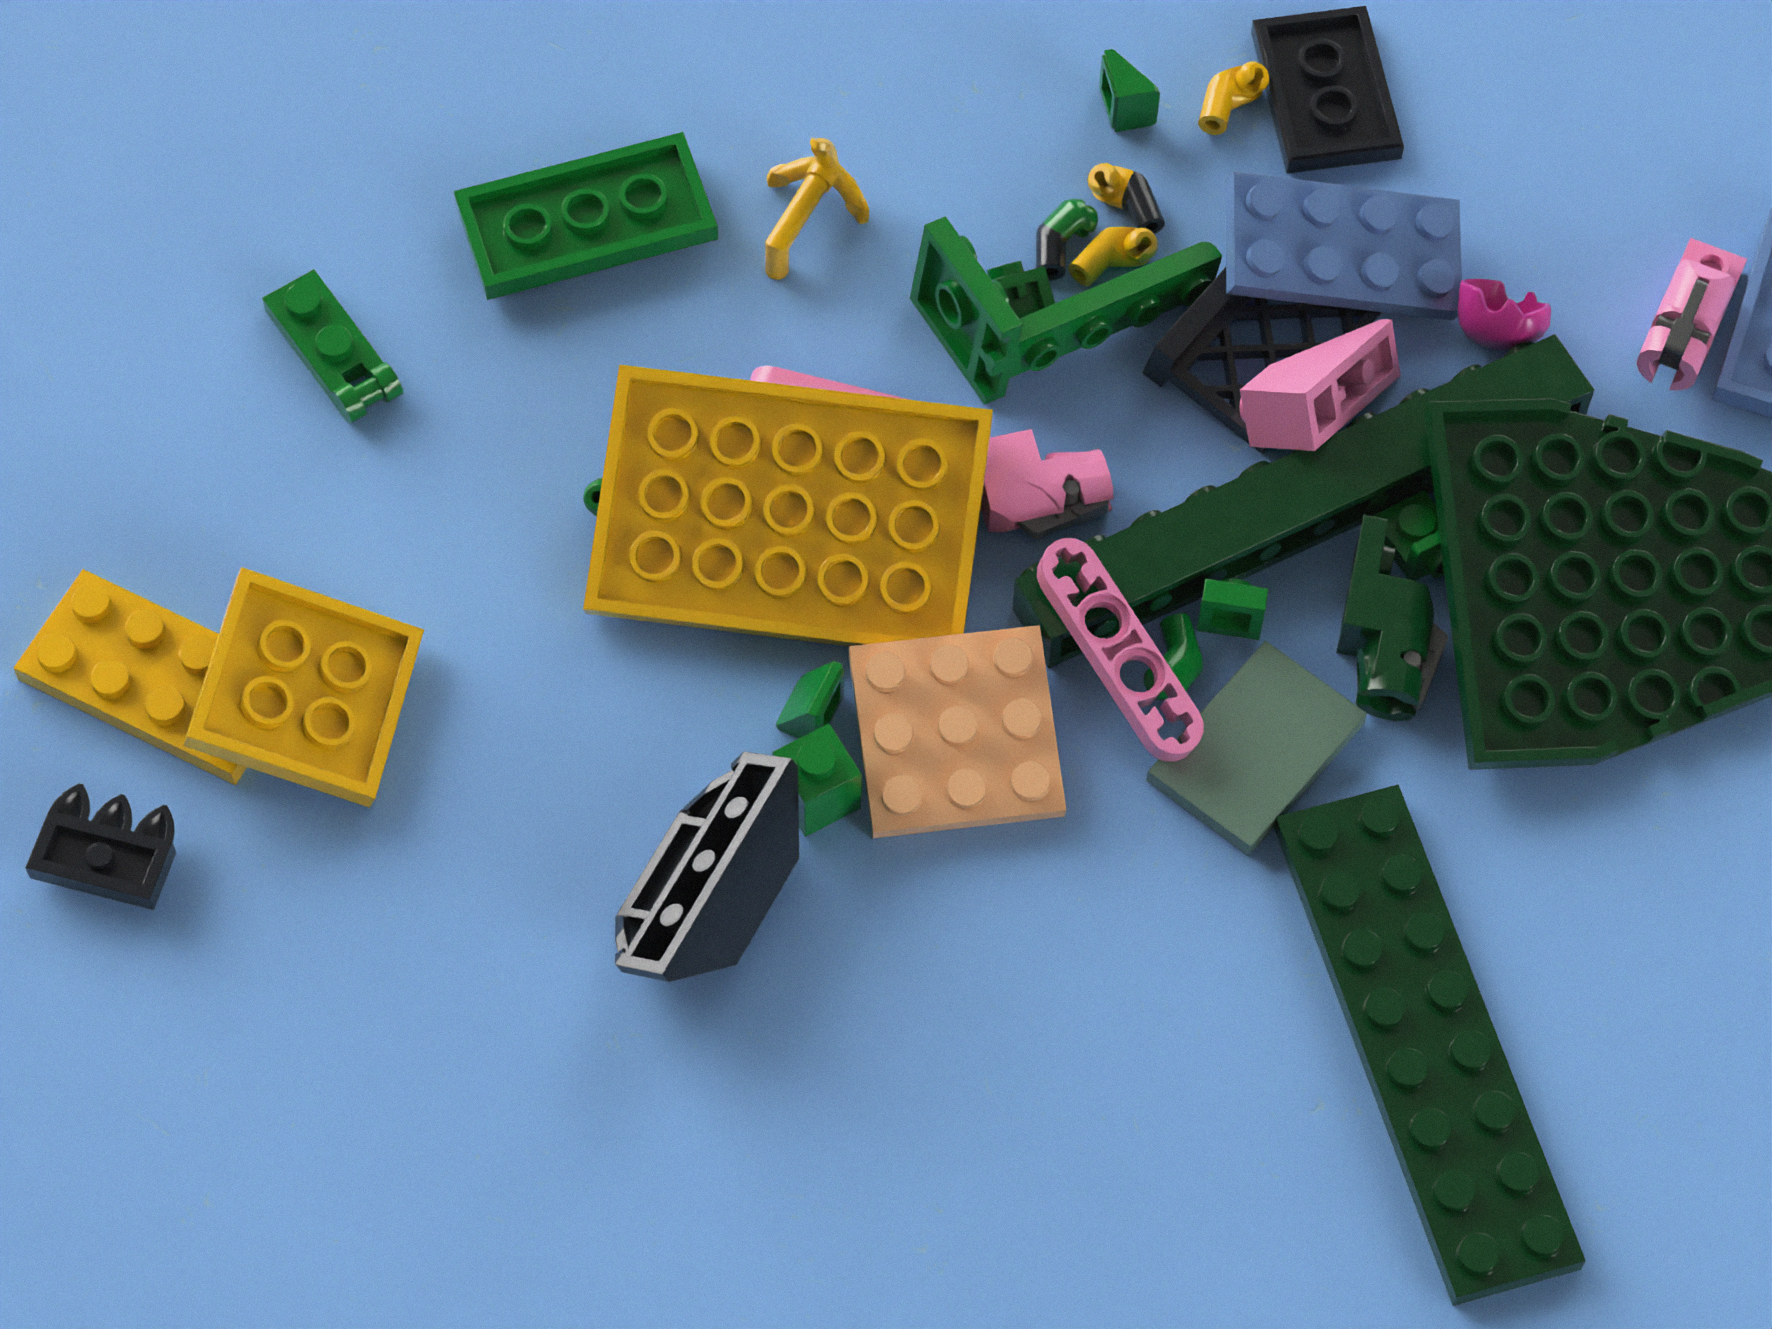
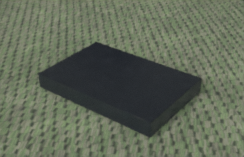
[1251,6,1404,174]

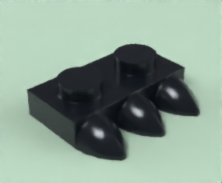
[25,783,176,910]

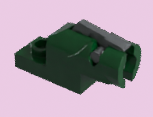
[1336,515,1448,721]

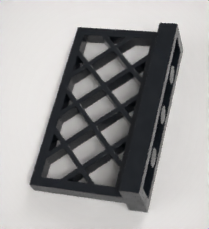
[1142,267,1383,454]

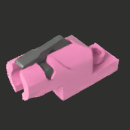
[1636,238,1747,391]
[981,429,1114,539]

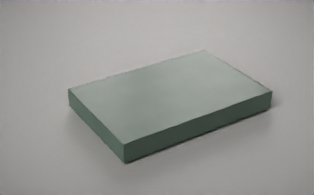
[1147,641,1367,856]

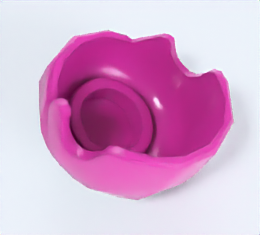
[1458,279,1551,350]

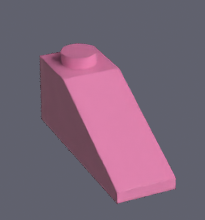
[1239,319,1401,451]

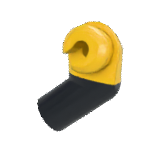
[1087,163,1165,234]

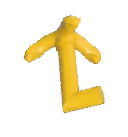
[765,137,869,280]

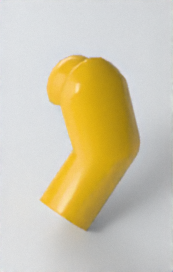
[1198,61,1269,135]
[1068,227,1158,286]

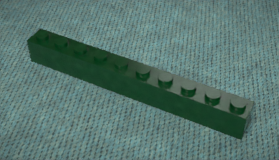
[1012,334,1594,669]

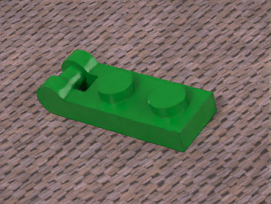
[262,269,403,424]

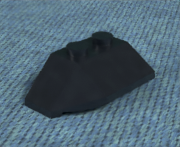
[615,751,799,982]

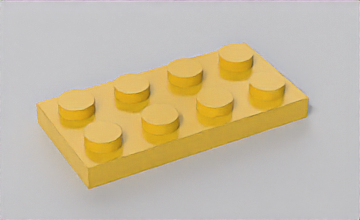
[13,569,247,785]

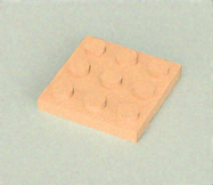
[849,625,1066,839]

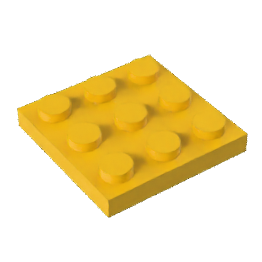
[183,567,424,808]

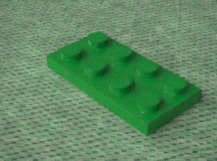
[454,132,718,300]

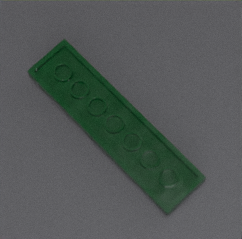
[1274,784,1586,1306]

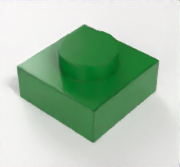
[1197,578,1268,640]

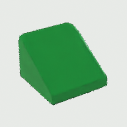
[1099,49,1160,132]
[776,661,844,738]

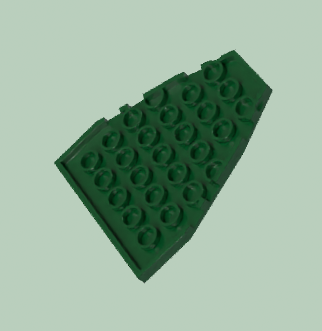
[1424,398,1772,770]

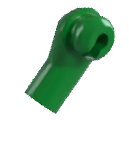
[1143,613,1203,700]

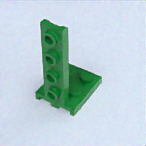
[910,216,1222,405]

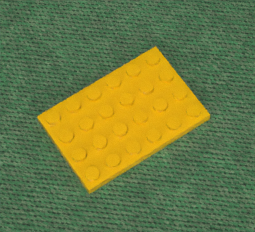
[583,365,993,647]

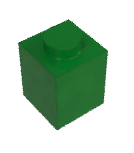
[772,723,862,837]

